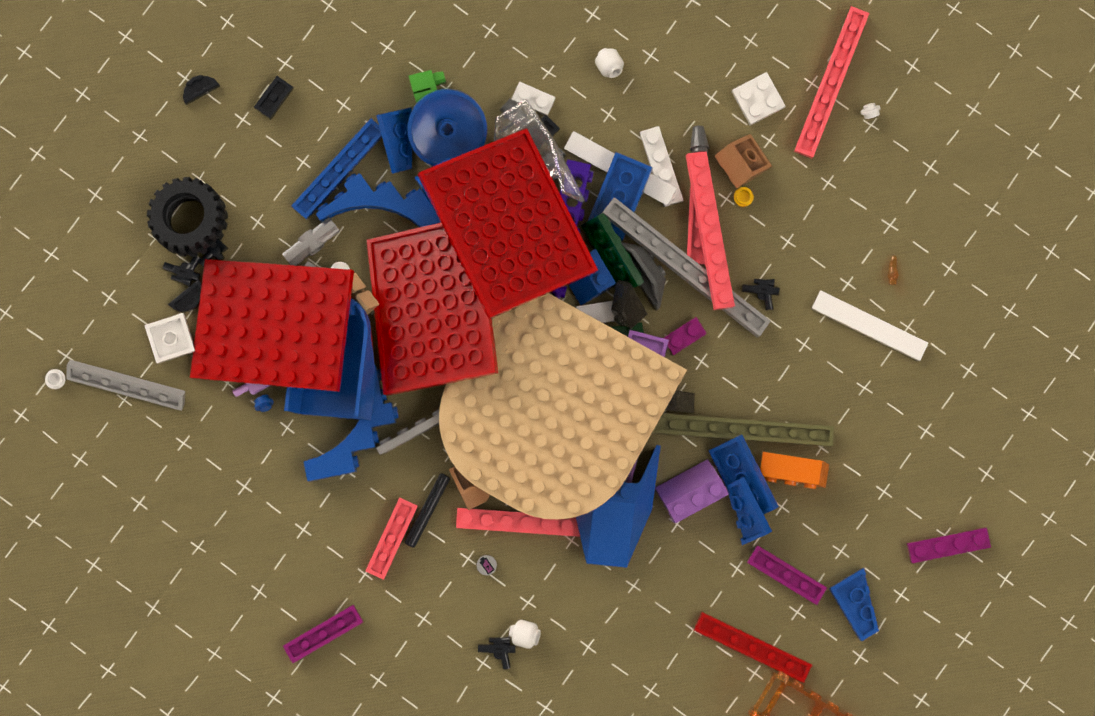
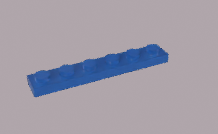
[291,118,382,220]

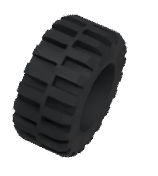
[147,177,228,257]

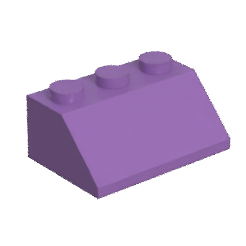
[655,459,729,523]

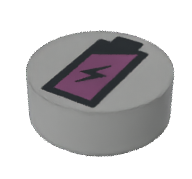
[477,555,497,575]

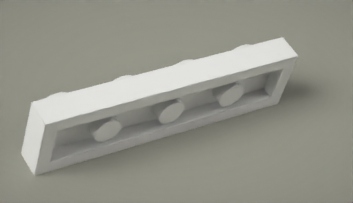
[640,126,683,207]

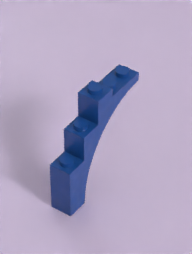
[316,173,441,227]
[304,365,399,482]

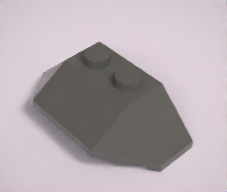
[621,242,666,311]

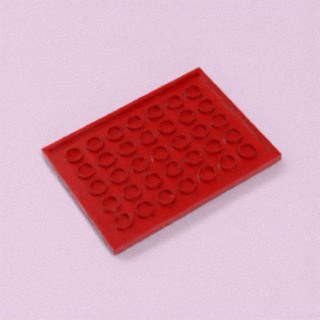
[418,128,598,319]
[367,223,498,396]
[190,259,354,392]

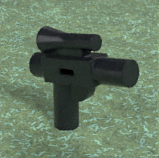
[199,239,229,267]
[163,256,201,287]
[742,279,780,311]
[478,636,516,670]

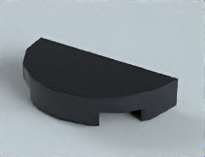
[183,75,220,105]
[168,279,202,312]

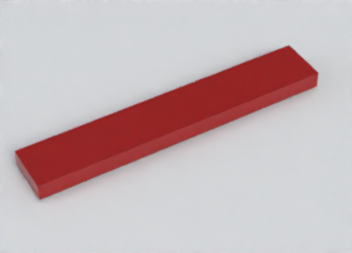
[693,612,812,683]

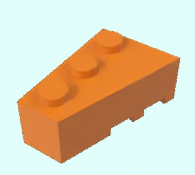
[760,452,829,489]

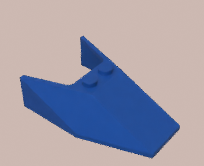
[576,445,661,568]

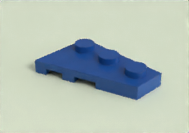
[377,107,412,174]
[726,477,772,545]
[829,568,879,641]

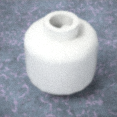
[595,48,624,78]
[509,620,541,649]

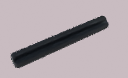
[405,473,450,548]

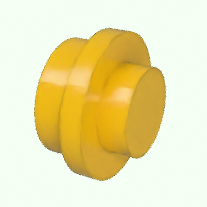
[734,187,754,207]

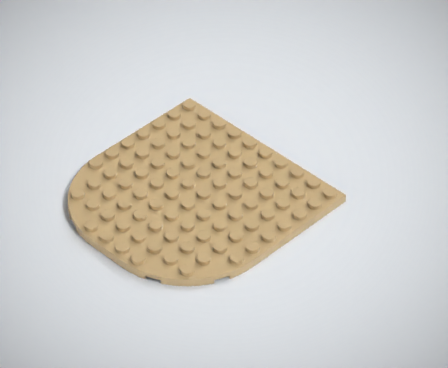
[439,293,687,520]

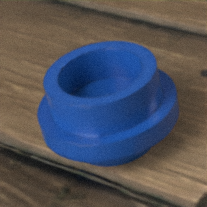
[254,395,274,412]

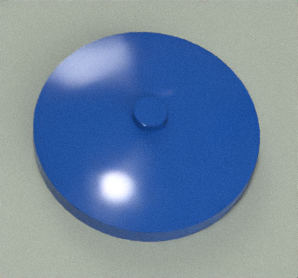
[407,89,487,166]

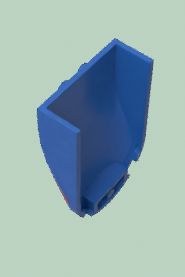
[284,298,375,420]

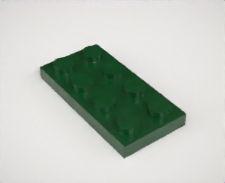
[581,212,644,294]

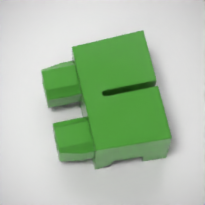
[408,70,446,103]

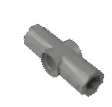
[282,217,340,266]

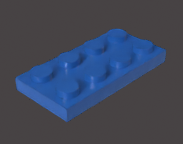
[587,152,653,241]
[709,434,779,514]

